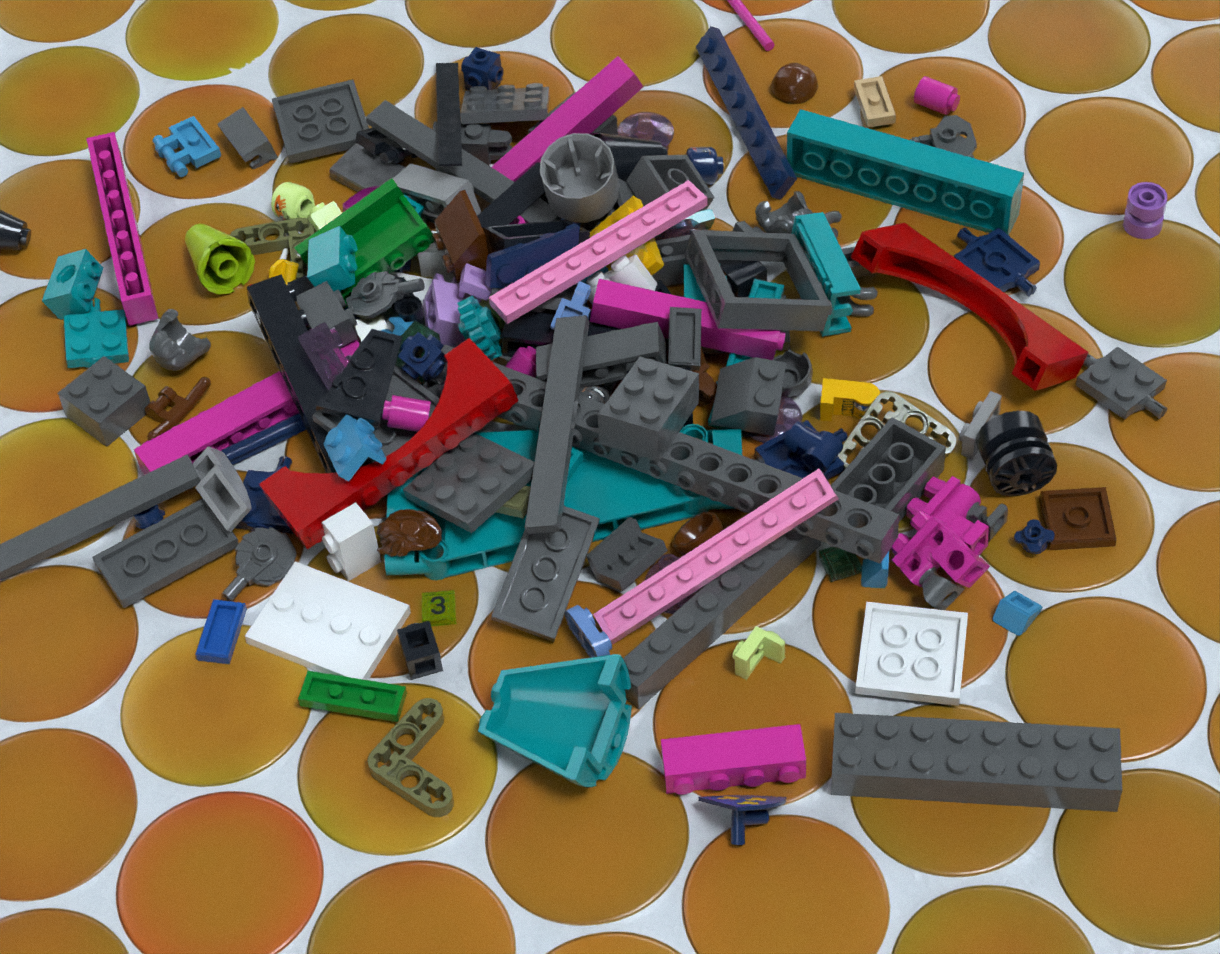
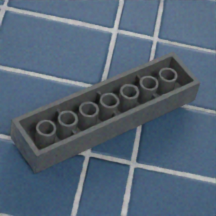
[831,713,1122,812]

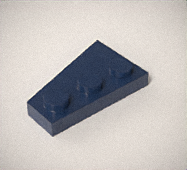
[485,223,580,288]

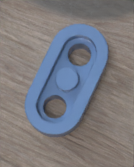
[565,605,612,658]

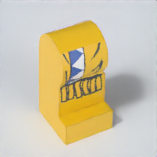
[820,378,880,421]

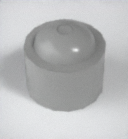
[540,133,620,223]

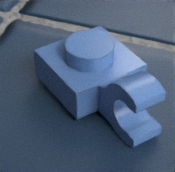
[550,281,592,330]

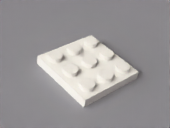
[855,602,968,706]

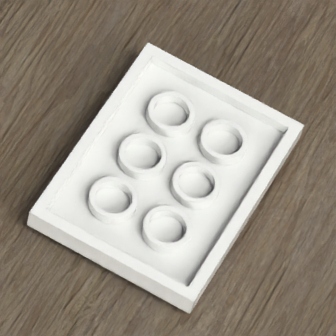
[245,561,411,680]

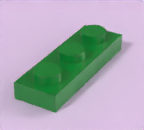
[298,671,407,722]

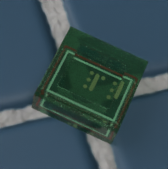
[819,546,862,582]

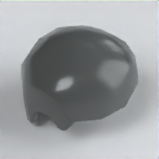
[773,350,813,397]

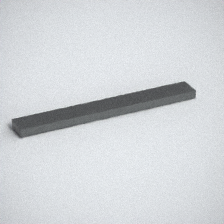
[366,100,562,223]
[525,315,589,534]
[0,454,201,580]

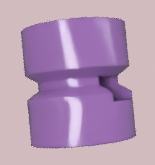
[1123,182,1168,239]

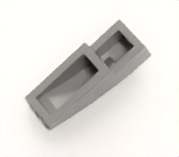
[193,446,252,532]

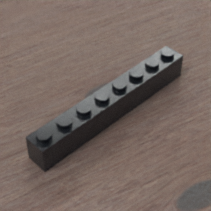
[246,274,368,473]

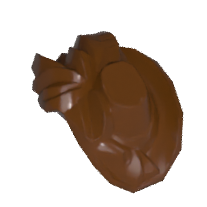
[376,509,442,557]

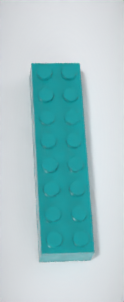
[787,109,1024,235]

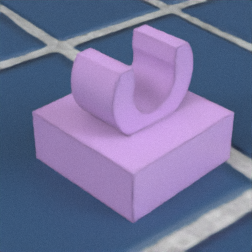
[458,263,492,303]

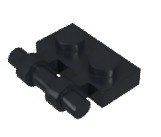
[356,127,418,164]

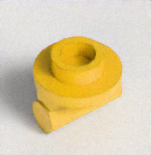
[269,259,299,285]

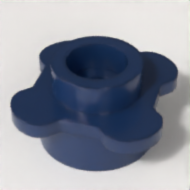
[1014,519,1055,554]

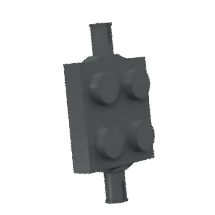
[1076,347,1168,420]

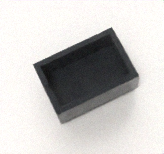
[483,219,590,254]

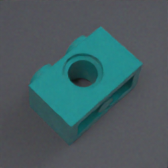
[42,249,104,320]

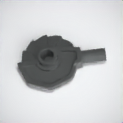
[346,271,425,319]
[222,527,297,601]

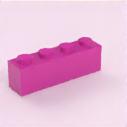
[661,724,806,794]

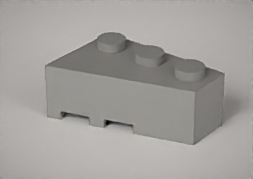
[392,163,481,224]

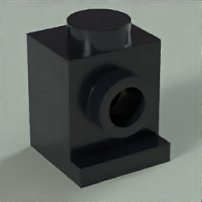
[397,621,443,680]

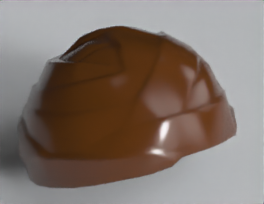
[772,63,818,104]
[672,512,723,556]

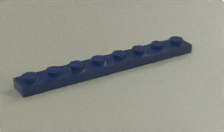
[696,26,797,200]

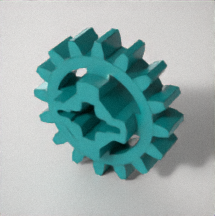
[457,295,502,361]

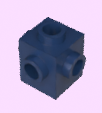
[461,47,504,91]
[398,332,446,383]

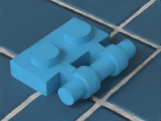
[152,116,221,177]

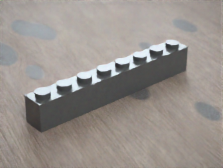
[623,530,821,709]

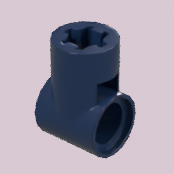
[783,421,843,474]

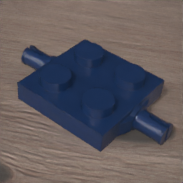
[954,227,1040,297]
[754,420,848,480]
[235,456,293,534]

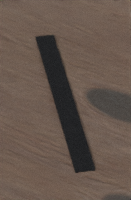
[436,63,463,166]

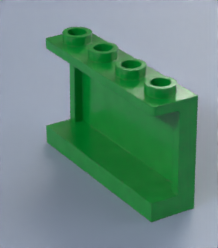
[294,178,434,305]

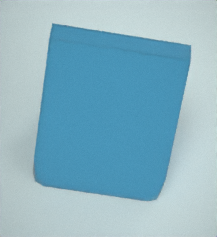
[861,551,889,588]
[993,591,1043,636]

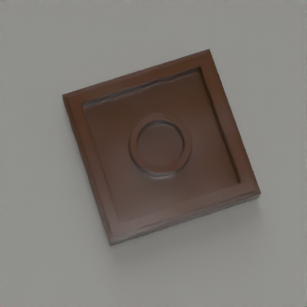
[1040,487,1117,550]

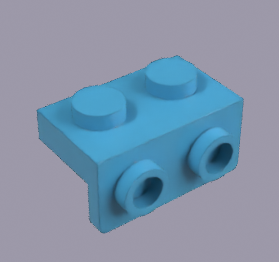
[323,414,387,481]

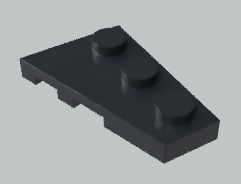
[316,329,403,427]

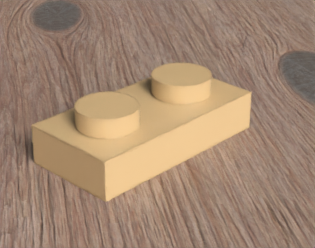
[854,76,896,128]

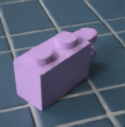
[423,273,469,348]

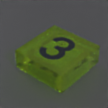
[422,590,457,626]

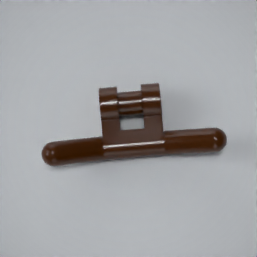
[144,377,211,441]

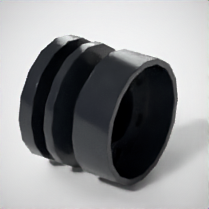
[976,410,1058,496]

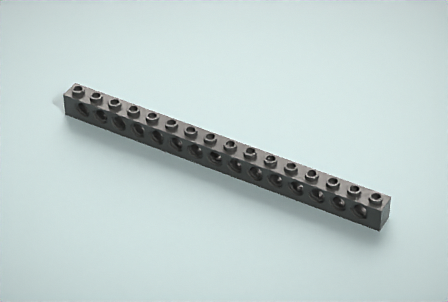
[427,344,899,564]

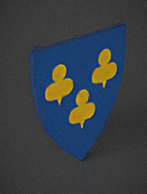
[698,795,787,845]

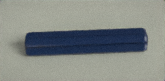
[221,413,306,465]

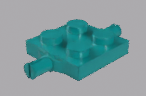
[64,298,129,368]

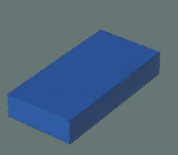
[195,599,247,664]

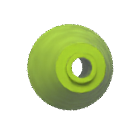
[185,224,255,294]

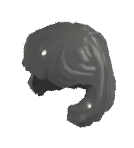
[755,191,813,234]
[149,309,211,371]

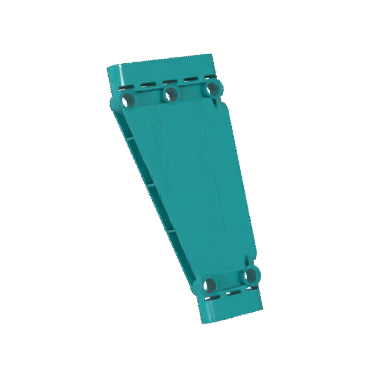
[385,424,743,581]

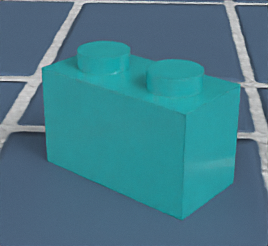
[307,226,357,292]

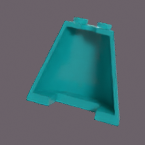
[478,654,632,787]

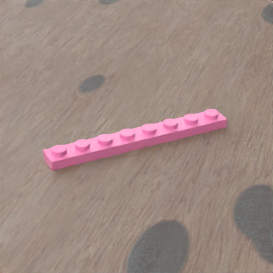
[489,180,708,324]
[593,469,839,644]

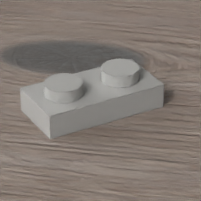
[959,391,1002,460]

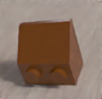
[432,190,489,283]

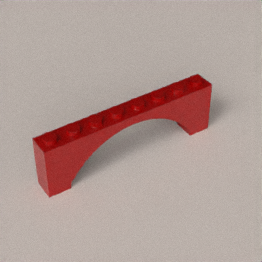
[851,222,1089,391]
[259,338,519,550]

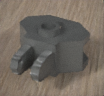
[910,115,977,158]

